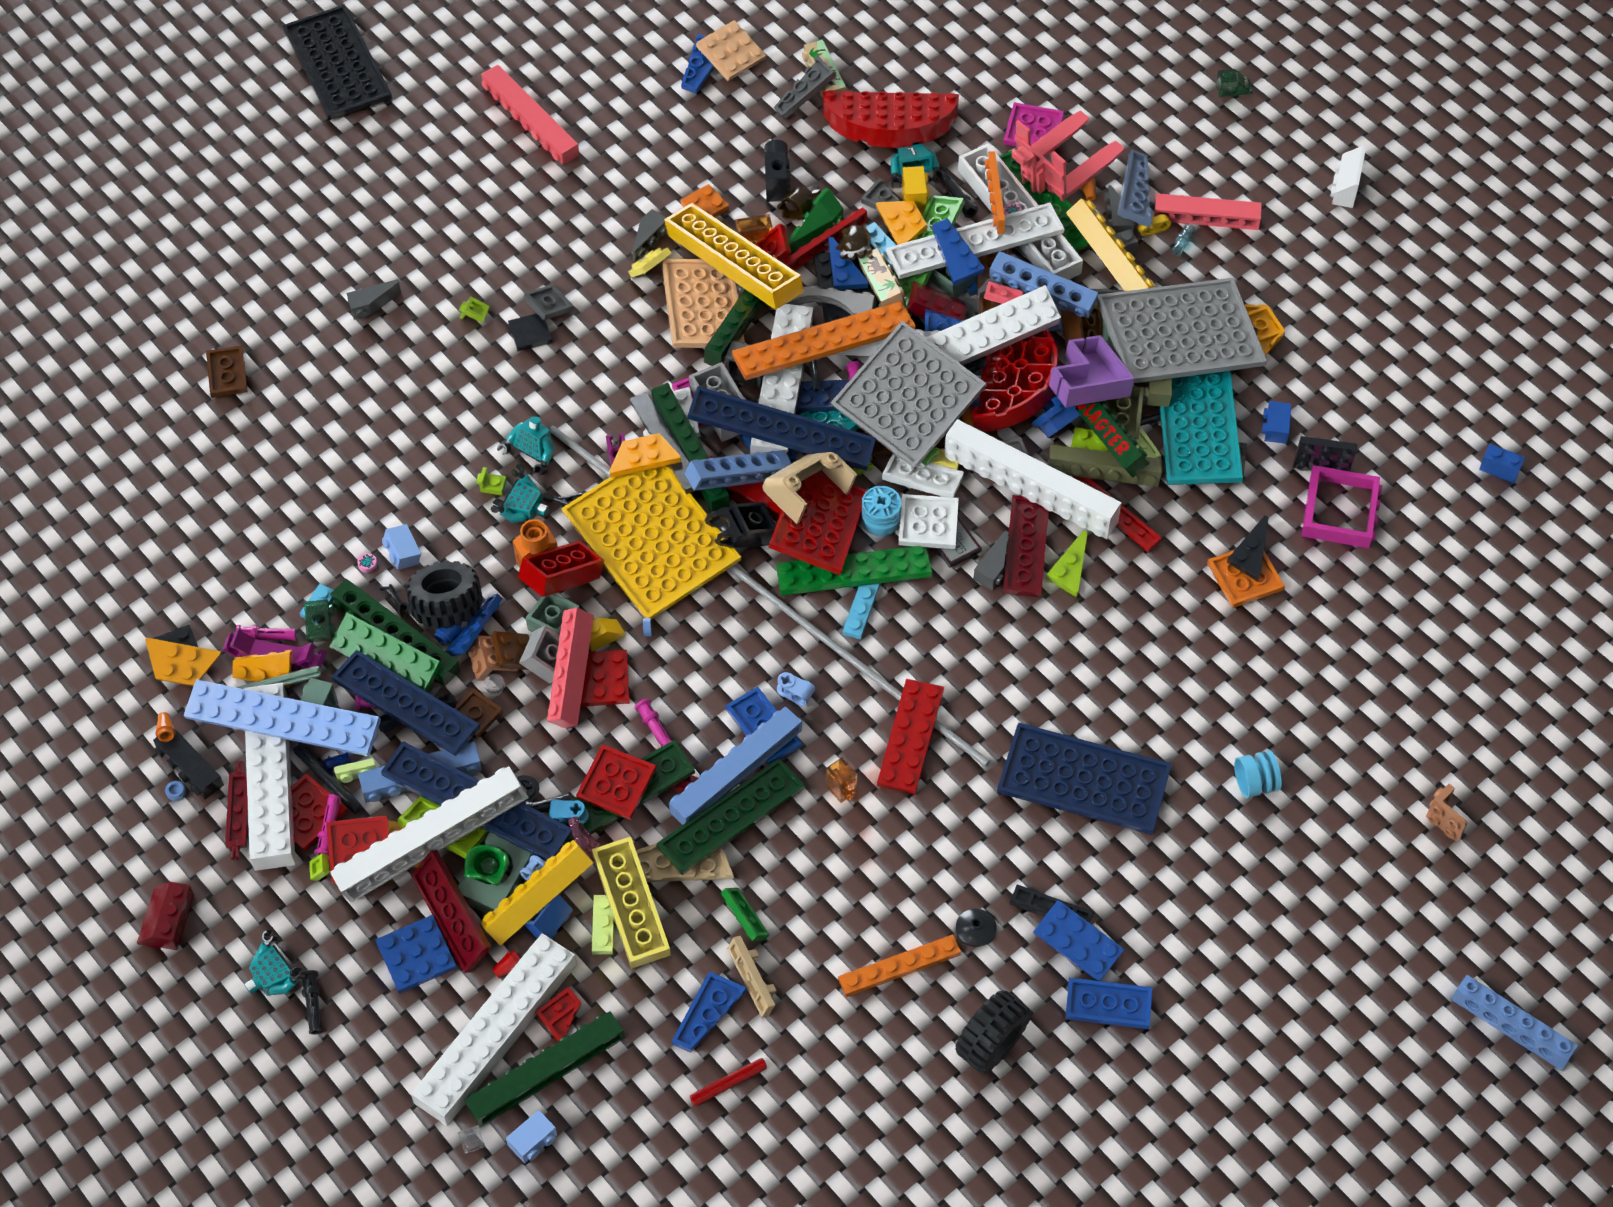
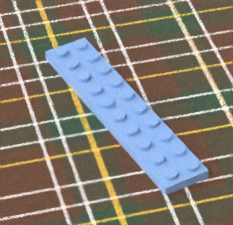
[184,680,381,756]

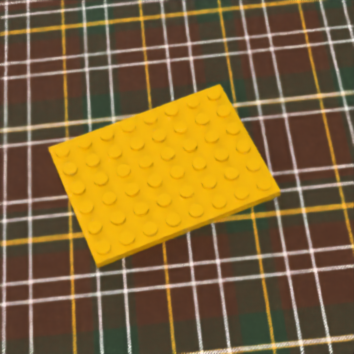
[561,465,741,619]

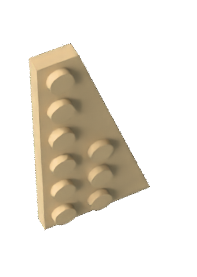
[636,843,734,882]

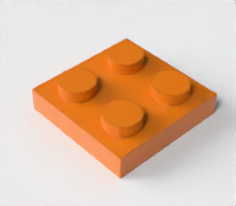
[681,184,729,218]

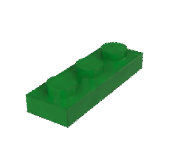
[721,888,770,941]

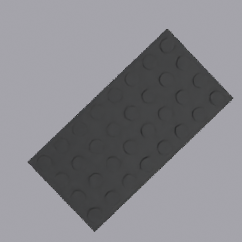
[282,4,393,120]

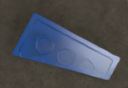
[681,34,715,94]
[932,218,985,286]
[445,593,503,656]

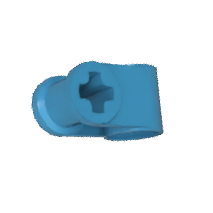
[549,800,589,825]

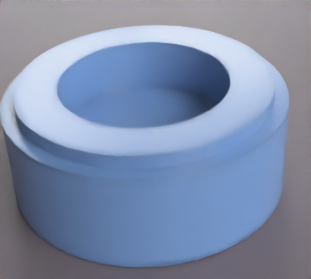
[643,618,652,637]
[165,781,186,801]

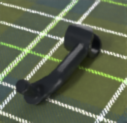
[380,584,410,615]

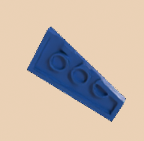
[672,971,747,1053]

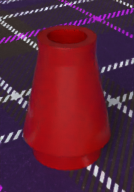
[492,950,520,979]

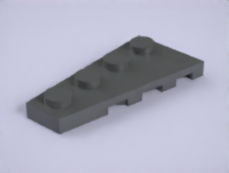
[774,55,837,120]

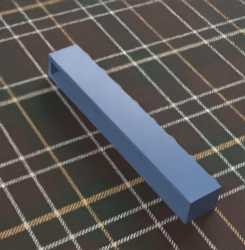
[669,706,802,825]

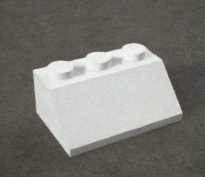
[1330,146,1366,208]

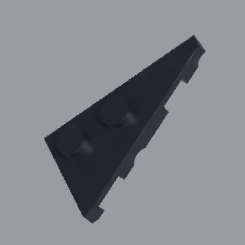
[1227,515,1269,582]

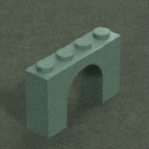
[458,833,532,913]

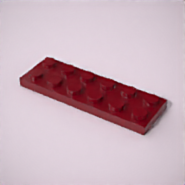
[1003,495,1049,597]
[411,850,491,973]

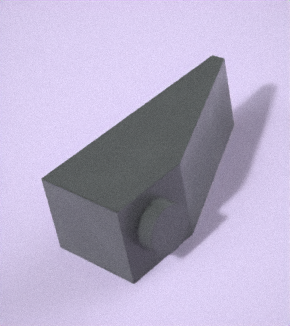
[346,279,401,320]
[973,530,1008,591]

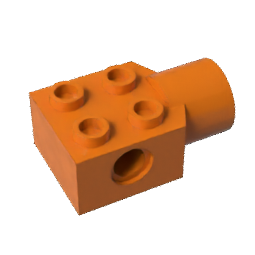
[513,519,558,567]

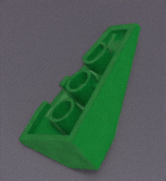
[788,187,844,256]

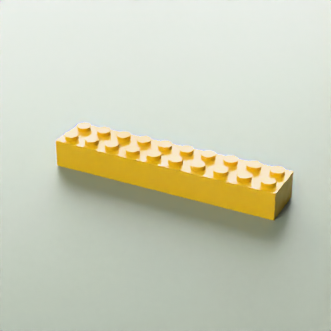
[664,203,804,310]

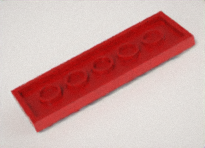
[877,679,944,795]

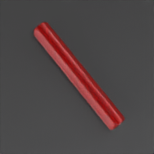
[690,1058,767,1106]

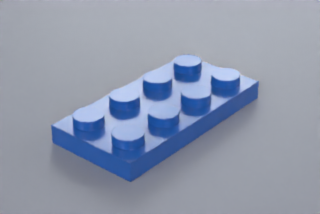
[725,687,802,765]
[1033,900,1124,981]
[1065,978,1152,1029]

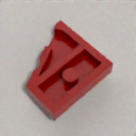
[535,987,581,1042]

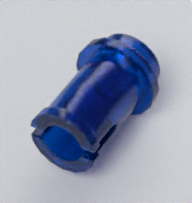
[324,752,351,771]

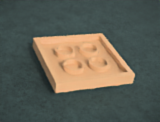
[696,20,766,81]

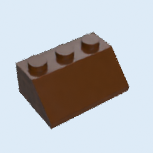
[1061,299,1103,354]

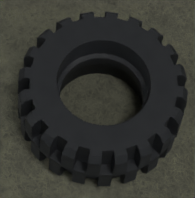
[406,560,483,629]
[955,990,1031,1073]

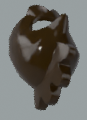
[777,185,821,220]
[836,225,872,261]

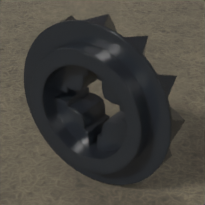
[517,775,540,804]

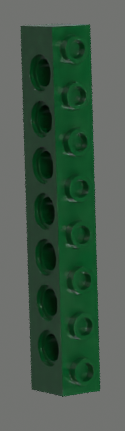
[330,579,460,687]

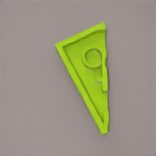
[1046,530,1088,597]

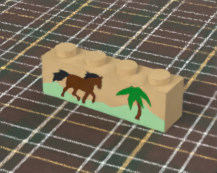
[802,40,846,98]
[858,248,905,306]

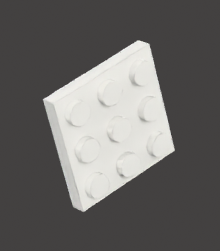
[899,494,959,549]

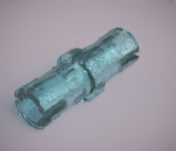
[1171,223,1195,256]

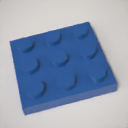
[375,915,457,994]

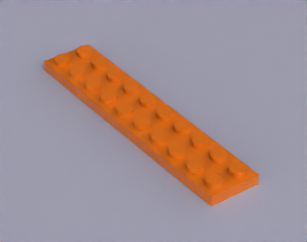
[732,301,915,381]

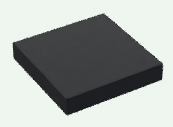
[508,313,552,352]

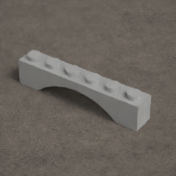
[767,286,877,315]

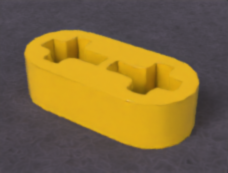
[1137,214,1171,237]

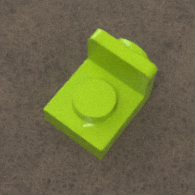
[459,296,490,323]
[477,467,507,496]

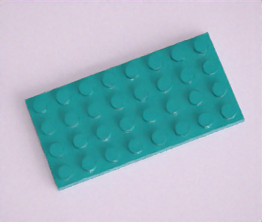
[1160,371,1243,485]

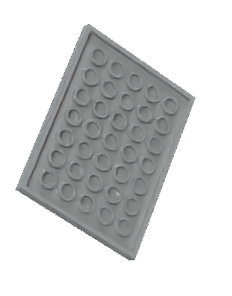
[1097,278,1267,383]

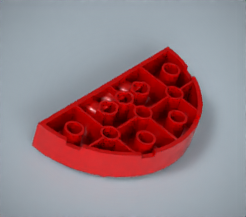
[823,90,959,148]
[972,329,1060,432]

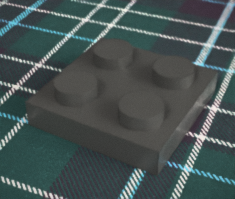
[523,284,574,320]

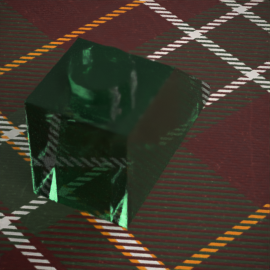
[1216,69,1253,97]

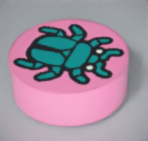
[1004,203,1021,215]
[358,553,377,573]

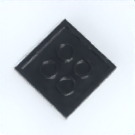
[1293,436,1358,472]

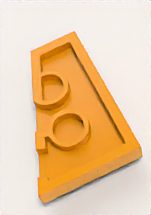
[232,650,292,688]

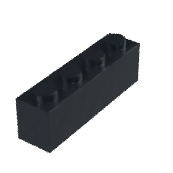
[153,729,224,799]

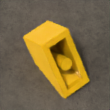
[589,618,626,652]

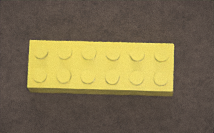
[592,836,671,969]

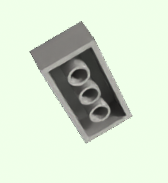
[689,362,745,442]

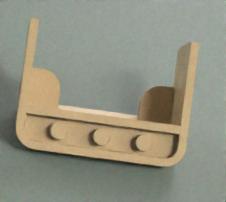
[763,452,857,524]

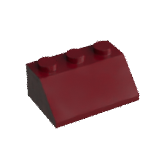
[907,281,967,321]
[137,882,194,950]

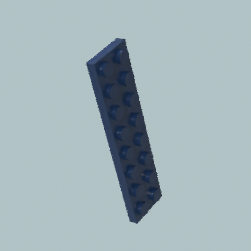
[331,650,480,756]

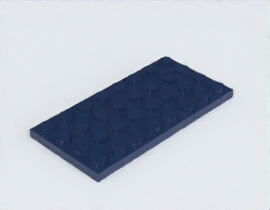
[997,722,1172,835]

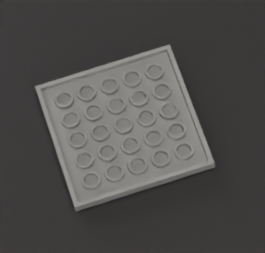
[831,321,987,469]

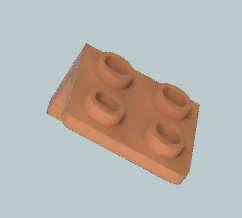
[468,636,519,681]
[1426,784,1468,841]

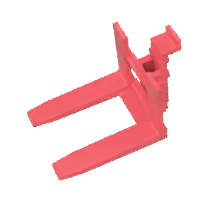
[1012,111,1124,202]

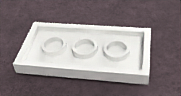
[882,453,964,498]

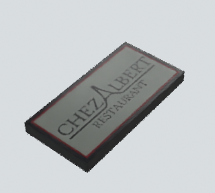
[935,496,982,568]

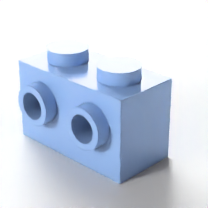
[382,524,421,570]
[506,1110,557,1164]

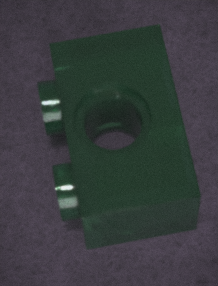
[304,599,335,643]

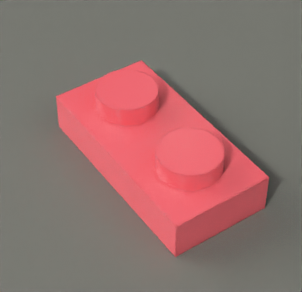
[984,281,1023,304]

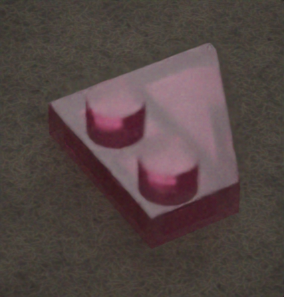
[568,816,601,863]

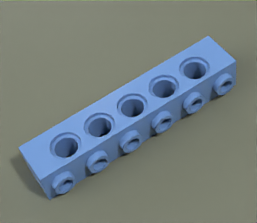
[990,251,1098,318]
[684,450,792,491]
[1452,975,1578,1071]

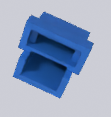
[1031,395,1080,438]

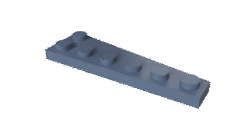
[1117,149,1152,227]

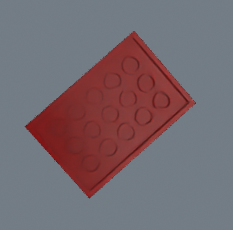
[768,471,868,575]

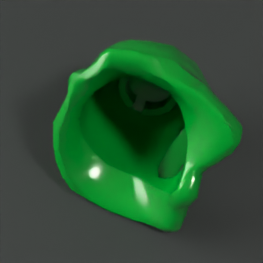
[465,844,509,886]

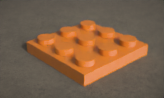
[1207,550,1285,608]

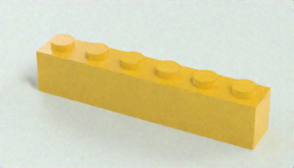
[480,840,593,946]

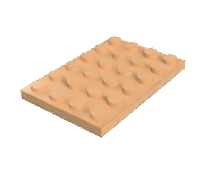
[661,259,745,348]

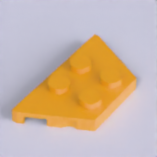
[876,201,928,245]
[1245,304,1285,356]
[609,433,682,478]
[145,637,221,687]

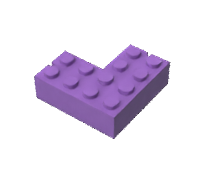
[1049,335,1135,407]

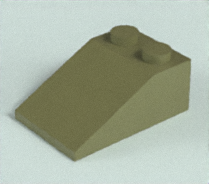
[1105,386,1144,439]

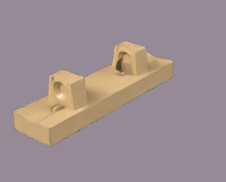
[727,936,777,1018]

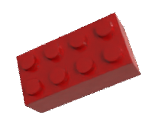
[518,540,604,597]

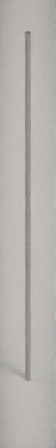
[549,426,990,767]

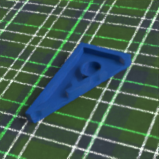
[828,237,868,290]

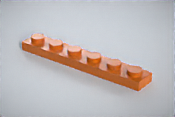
[985,151,1005,234]
[838,934,961,997]

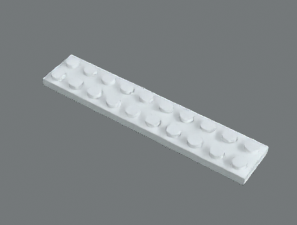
[886,203,1064,279]

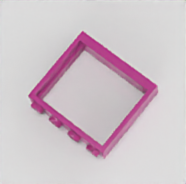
[1301,465,1383,548]

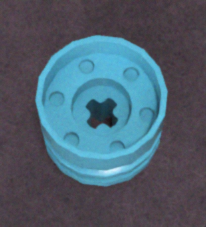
[862,486,901,536]
[1234,750,1282,798]

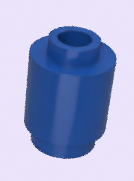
[434,623,462,645]

